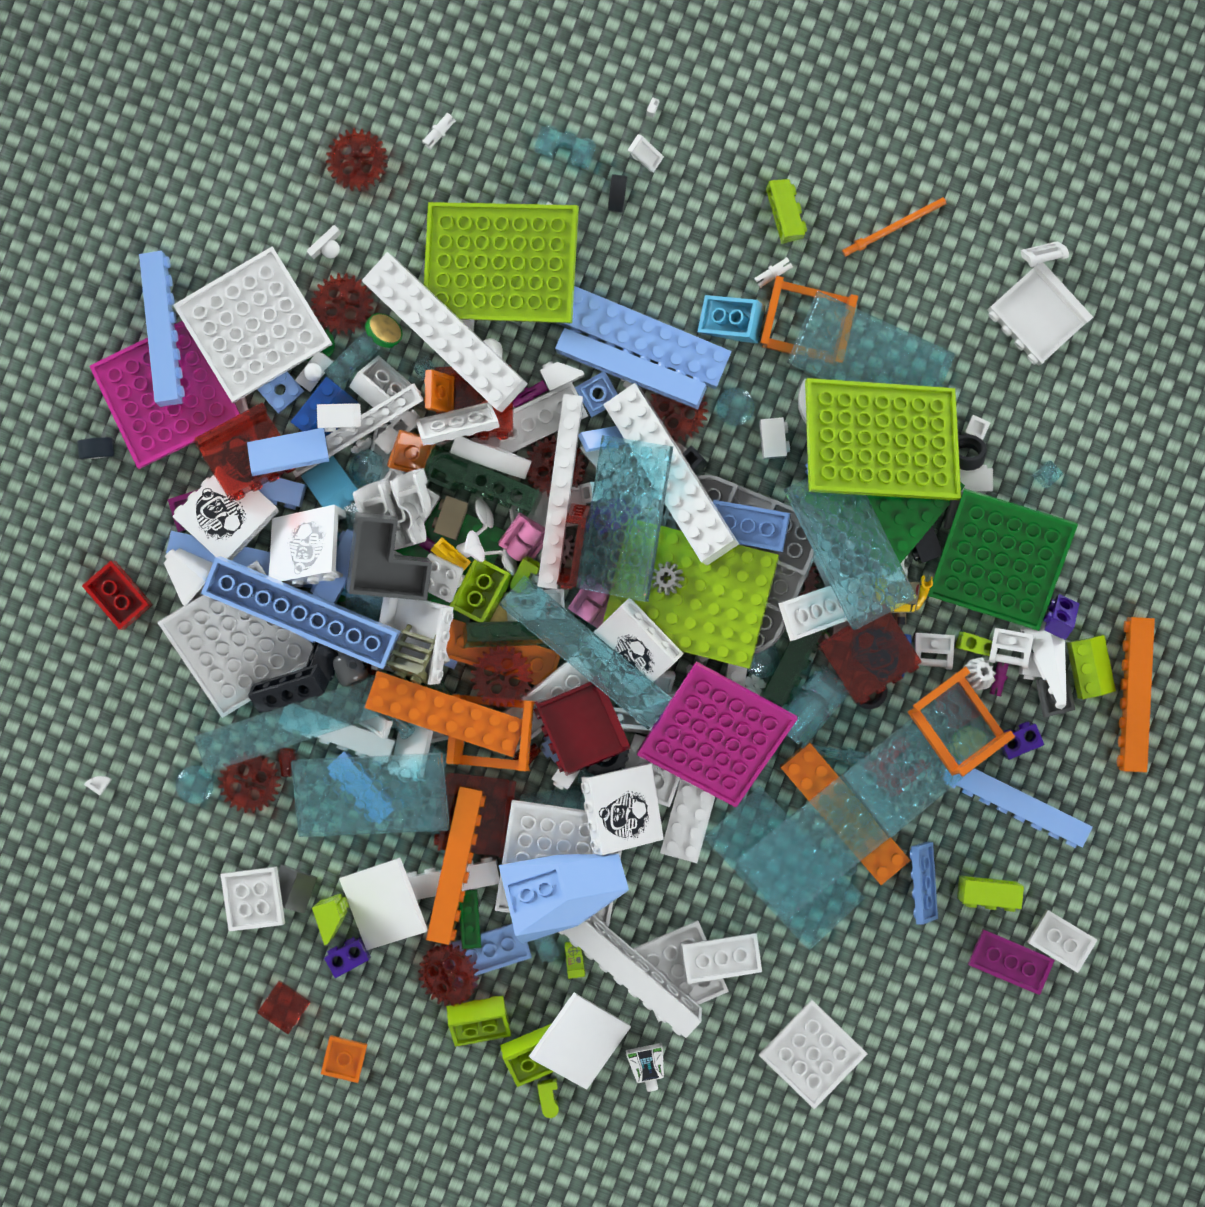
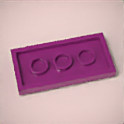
[968,929,1055,995]

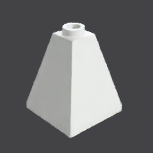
[164,548,213,606]

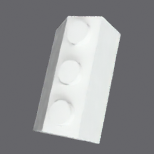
[349,355,422,423]

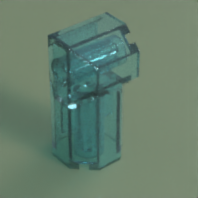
[785,664,853,749]

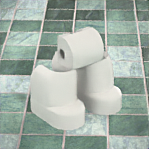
[353,468,431,550]

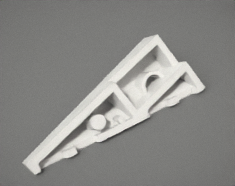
[1020,621,1066,710]

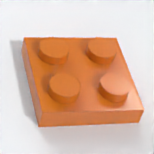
[424,369,454,413]
[387,430,436,473]
[321,1035,368,1083]

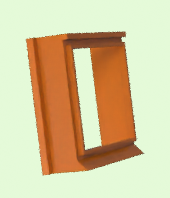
[760,276,858,365]
[908,667,1015,777]
[446,694,535,771]

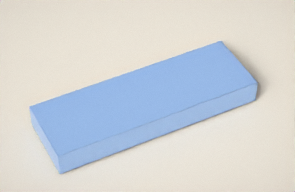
[578,426,627,452]

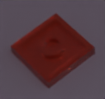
[257,980,311,1034]

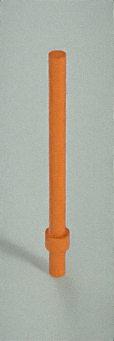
[842,197,946,257]

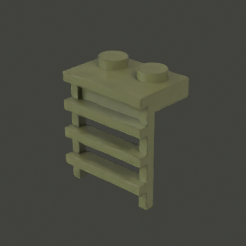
[386,624,436,685]

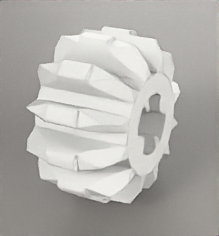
[963,657,996,691]

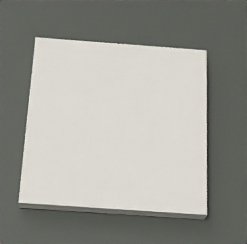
[339,858,428,950]
[633,920,729,1022]
[529,992,631,1089]
[759,999,867,1109]

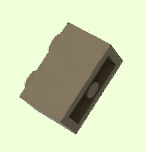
[432,496,469,540]

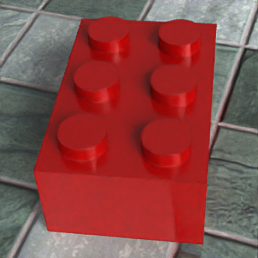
[82,561,153,630]

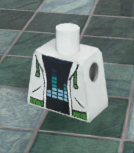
[626,1043,664,1092]

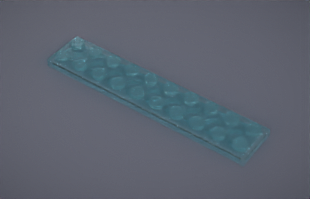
[499,576,672,730]
[194,677,383,773]

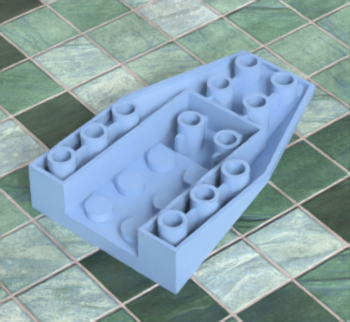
[499,854,629,944]

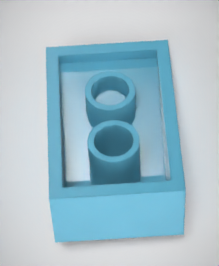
[697,295,766,343]
[301,456,358,514]

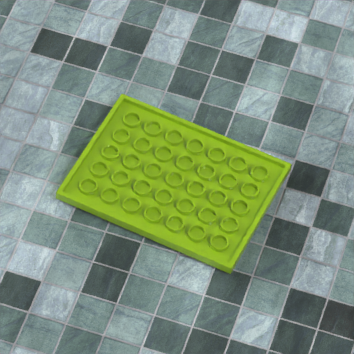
[424,202,579,323]
[805,378,961,500]
[603,518,779,669]

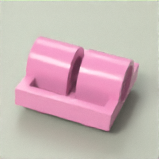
[498,513,545,562]
[567,577,611,628]

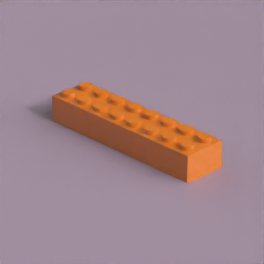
[365,671,522,757]
[780,741,911,885]

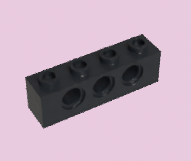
[248,664,329,713]

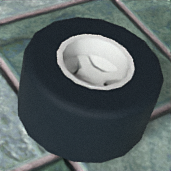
[77,437,114,460]

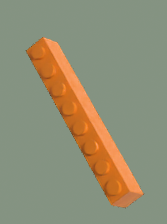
[1117,617,1155,772]
[426,787,486,945]

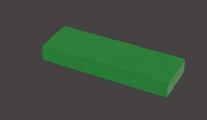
[459,890,482,949]

